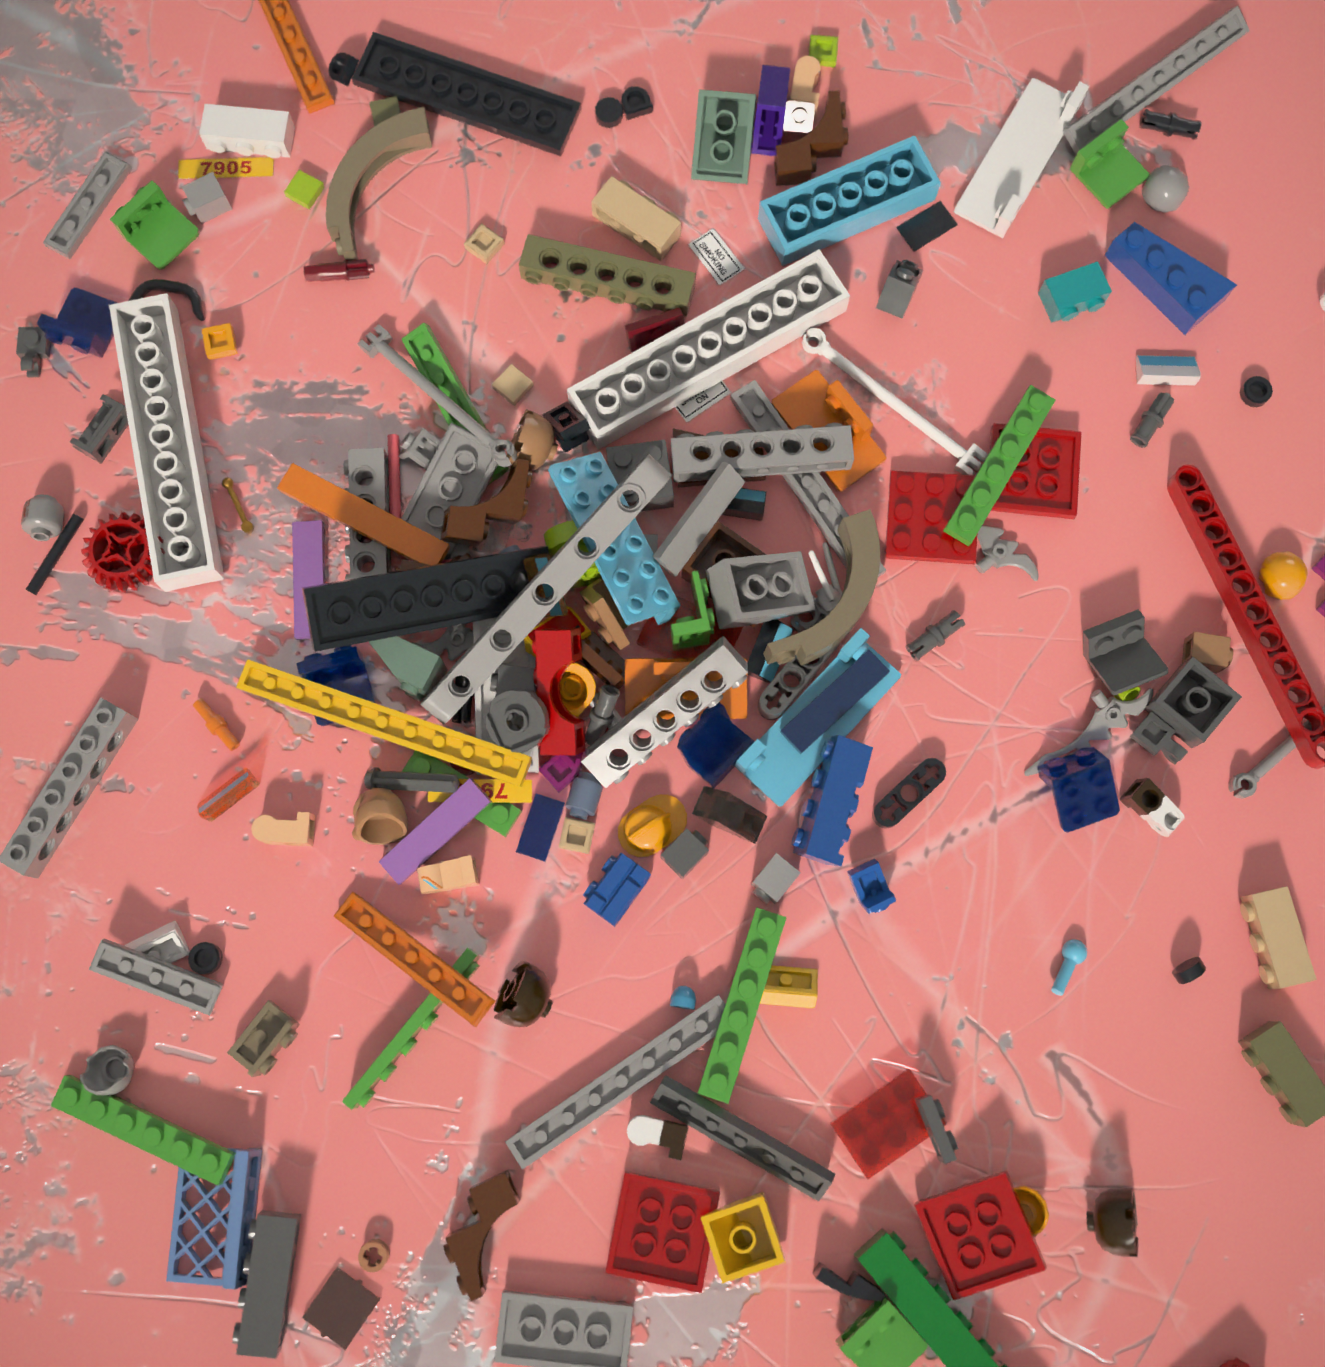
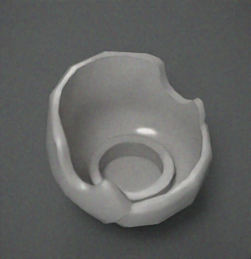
[1142,165,1189,213]
[80,1045,134,1096]

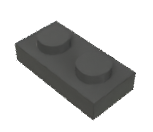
[914,1094,958,1164]

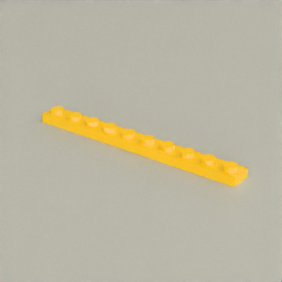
[236,659,533,787]

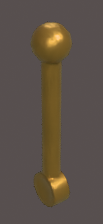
[222,477,254,534]

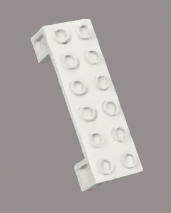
[954,78,1090,238]

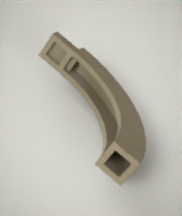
[326,107,432,261]
[763,509,880,666]

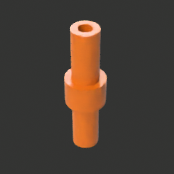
[193,698,240,751]

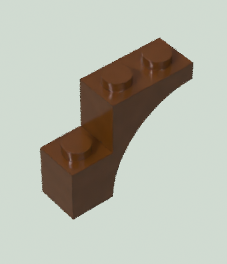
[774,90,848,186]
[440,458,532,547]
[443,1170,521,1302]

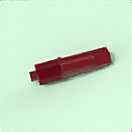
[304,259,375,282]

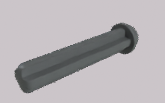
[364,767,460,793]

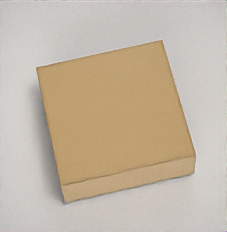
[464,223,505,264]
[492,364,534,406]
[559,817,596,854]

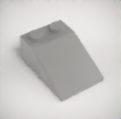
[706,551,815,629]

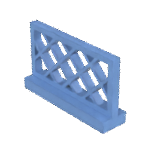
[166,1147,262,1290]

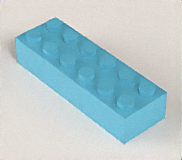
[758,135,941,266]

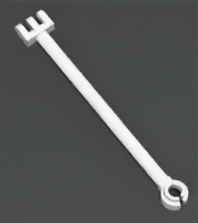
[802,328,988,475]

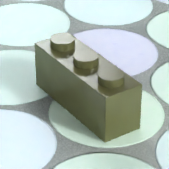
[1238,1021,1325,1127]

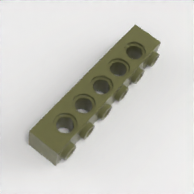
[519,234,696,317]

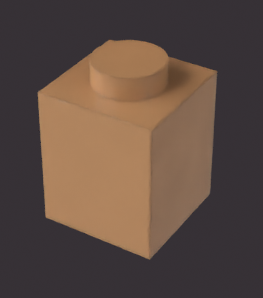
[1182,632,1233,673]

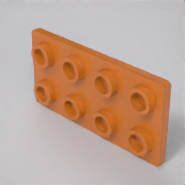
[771,370,887,492]
[625,657,747,719]

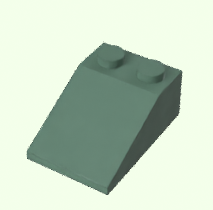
[691,89,757,184]
[369,636,448,702]

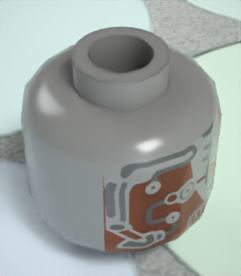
[21,494,65,541]

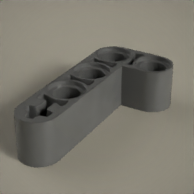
[758,602,840,720]

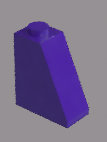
[752,65,790,156]

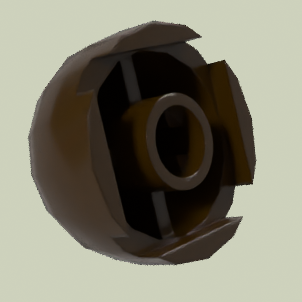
[494,961,553,1027]
[1087,1188,1139,1257]

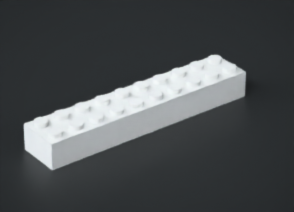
[567,249,850,450]
[109,293,225,592]

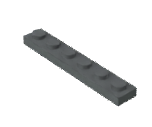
[650,1075,835,1201]

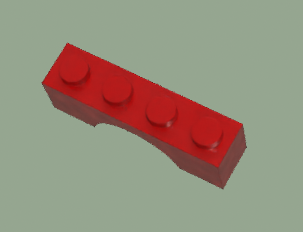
[532,628,586,756]

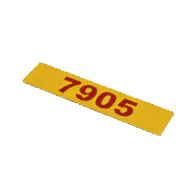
[178,157,273,179]
[428,779,532,803]

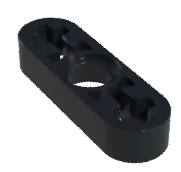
[872,758,946,829]

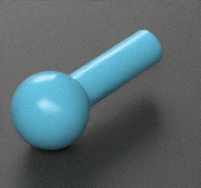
[1051,939,1088,996]

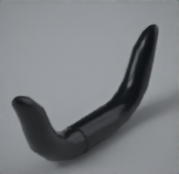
[128,279,204,321]

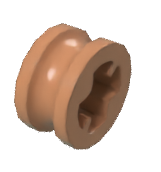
[358,1239,390,1272]

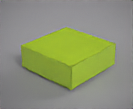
[809,35,838,67]
[284,170,325,210]

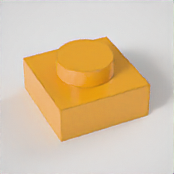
[201,323,238,360]

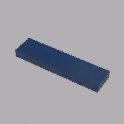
[780,650,890,754]

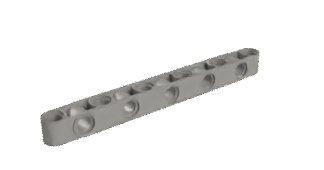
[420,453,672,724]

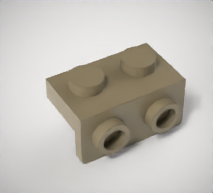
[227,1001,300,1077]

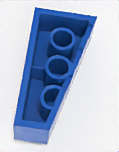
[1104,222,1237,335]
[791,735,873,867]

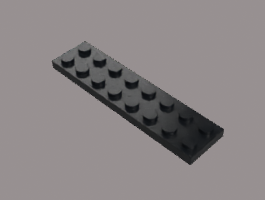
[352,32,582,156]
[302,546,550,652]

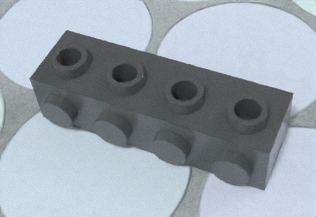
[232,1210,301,1359]

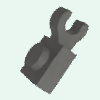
[16,327,52,377]
[1130,711,1188,764]

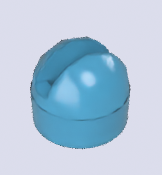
[670,986,696,1010]

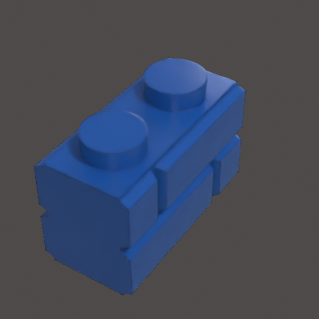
[583,853,651,927]

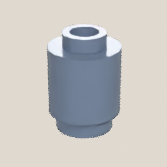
[565,772,603,820]

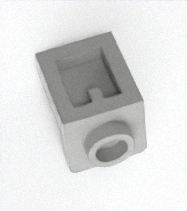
[399,428,438,470]

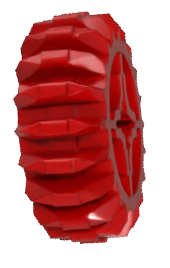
[81,511,165,593]

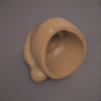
[352,788,408,845]

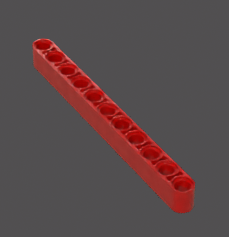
[1167,465,1325,769]

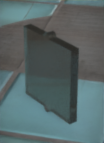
[302,1267,380,1350]

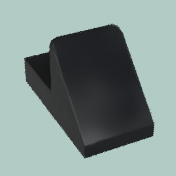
[542,401,590,452]

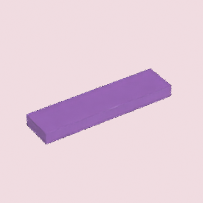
[292,520,325,640]
[379,778,492,885]

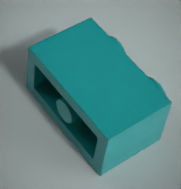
[1038,261,1112,323]

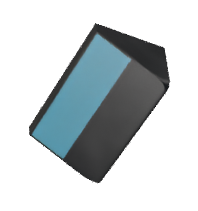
[722,488,766,521]
[747,619,794,683]

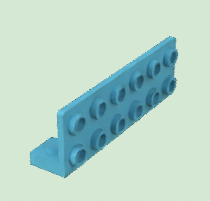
[548,452,681,625]
[735,628,901,807]

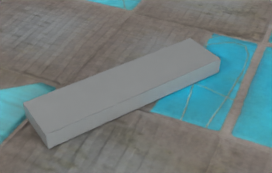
[43,152,132,259]
[653,462,745,577]
[89,938,224,1016]

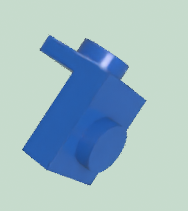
[847,858,896,914]

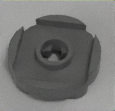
[486,688,550,753]

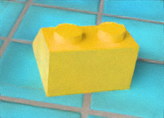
[701,1191,785,1284]

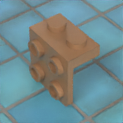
[579,577,630,650]

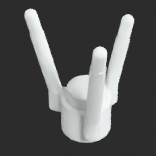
[808,542,842,613]

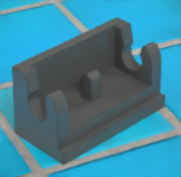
[69,394,129,464]

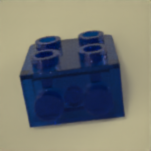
[37,288,117,358]
[296,645,376,726]
[677,702,754,789]
[1037,747,1120,832]

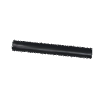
[25,514,84,595]

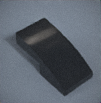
[813,1262,885,1301]

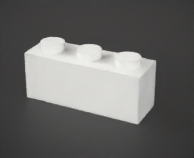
[199,104,295,158]

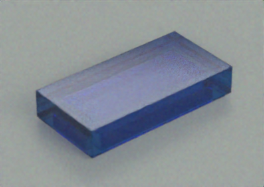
[516,793,566,862]

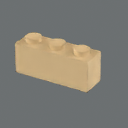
[591,176,681,261]
[1240,886,1317,989]

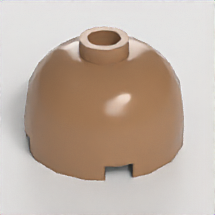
[507,409,558,471]

